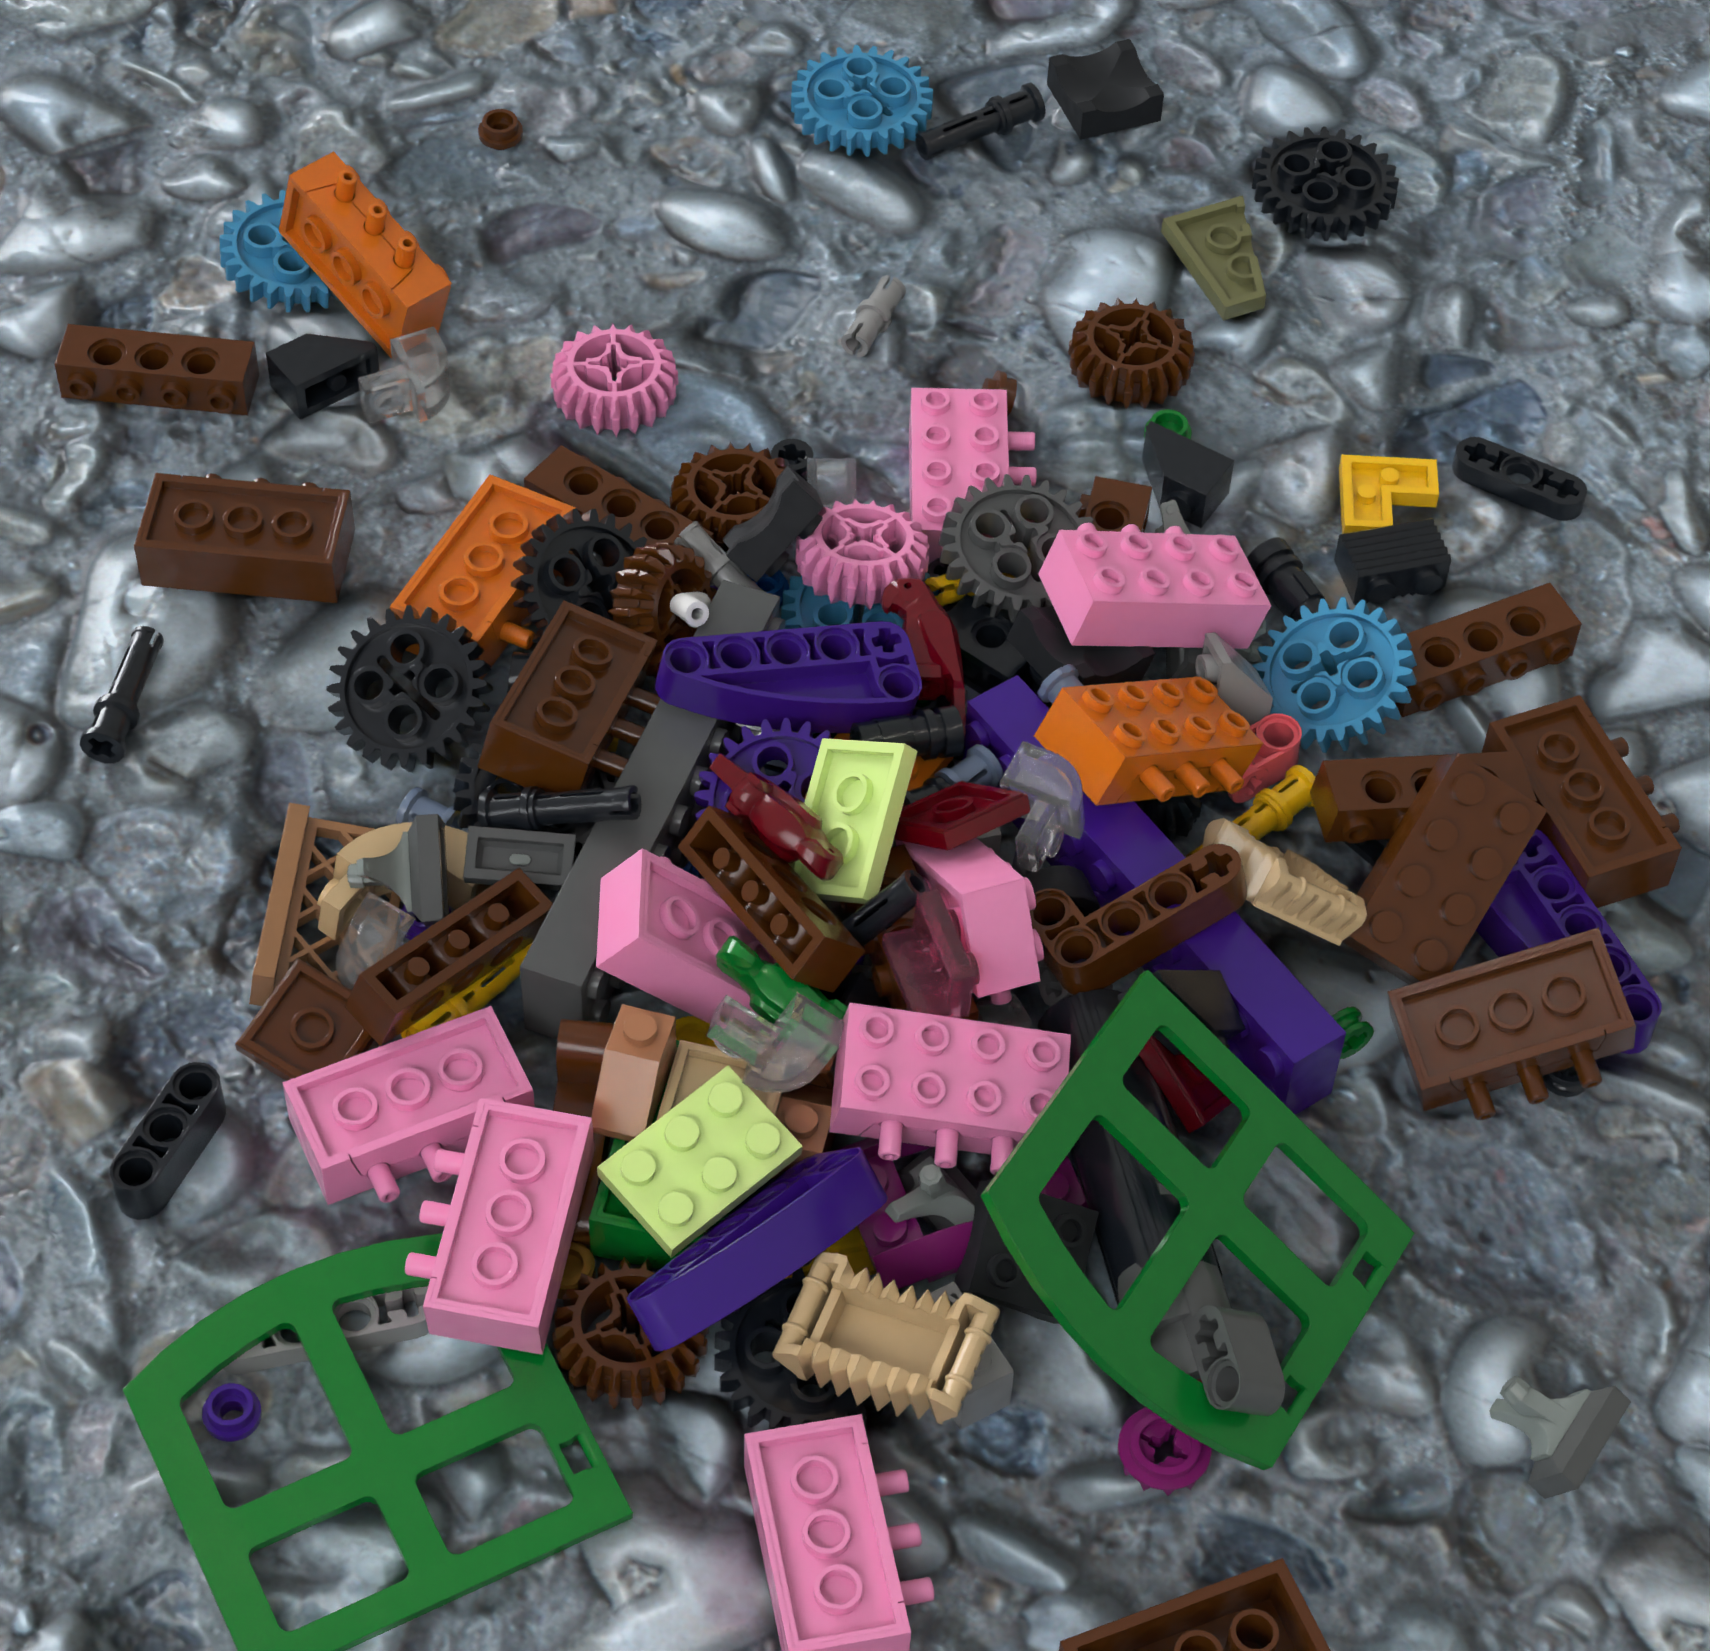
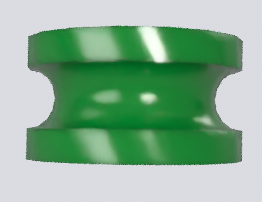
[1332,1006,1374,1059]

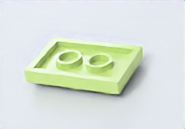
[788,738,918,904]
[597,1065,803,1258]

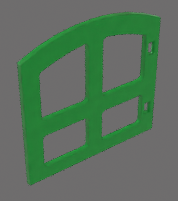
[980,970,1415,1470]
[123,1233,633,1651]

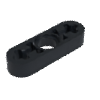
[1452,437,1587,521]

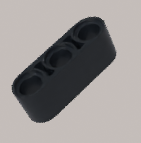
[110,1062,226,1220]

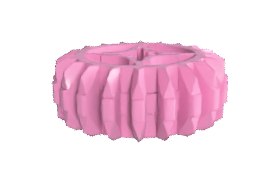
[550,323,678,437]
[795,498,929,610]

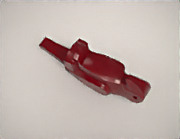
[881,577,966,739]
[709,753,844,881]

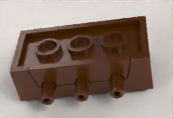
[134,473,355,603]
[478,601,661,792]
[1482,695,1682,908]
[1387,927,1636,1120]

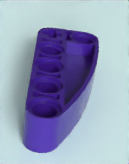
[655,621,922,733]
[1476,829,1662,1054]
[627,1147,888,1352]

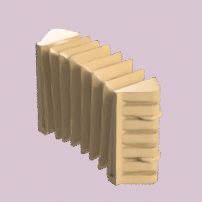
[1202,818,1367,946]
[772,1252,1001,1424]

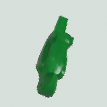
[715,936,848,1053]

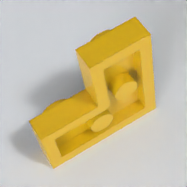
[1339,454,1439,534]

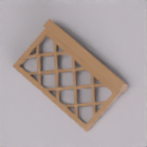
[249,803,401,1006]

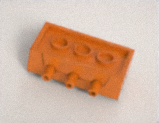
[279,152,452,362]
[390,474,576,680]
[1034,676,1263,806]

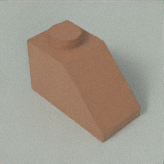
[591,1004,677,1142]
[771,1081,836,1179]

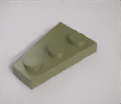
[1161,195,1266,321]

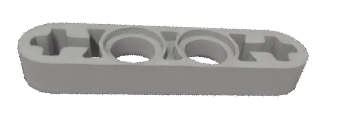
[223,1286,429,1374]

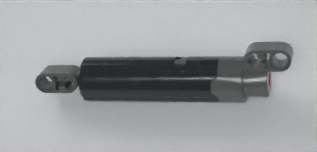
[1037,921,1285,1416]

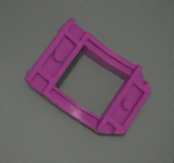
[834,1138,1088,1289]

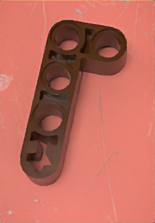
[1030,844,1247,995]
[553,1019,615,1245]

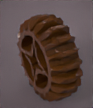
[1068,298,1195,409]
[670,441,786,552]
[607,542,717,678]
[552,1257,709,1411]

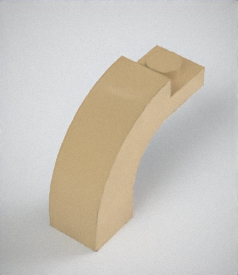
[317,822,492,940]

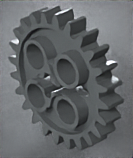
[939,474,1094,623]

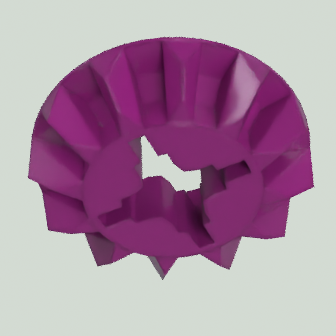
[1117,1407,1212,1496]

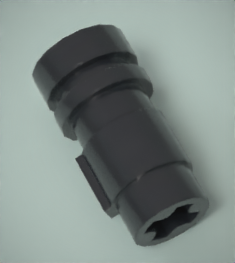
[1247,537,1331,622]
[850,705,964,761]

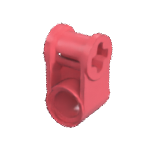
[1228,713,1302,803]

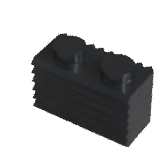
[1334,518,1451,605]

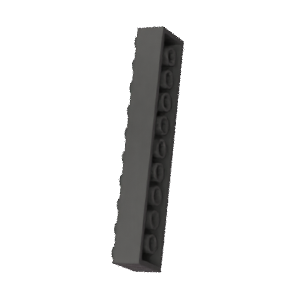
[520,580,786,1039]

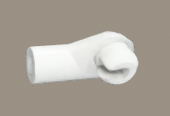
[670,592,711,628]

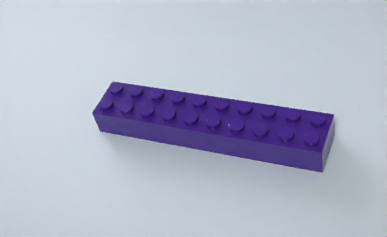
[961,675,1346,1115]

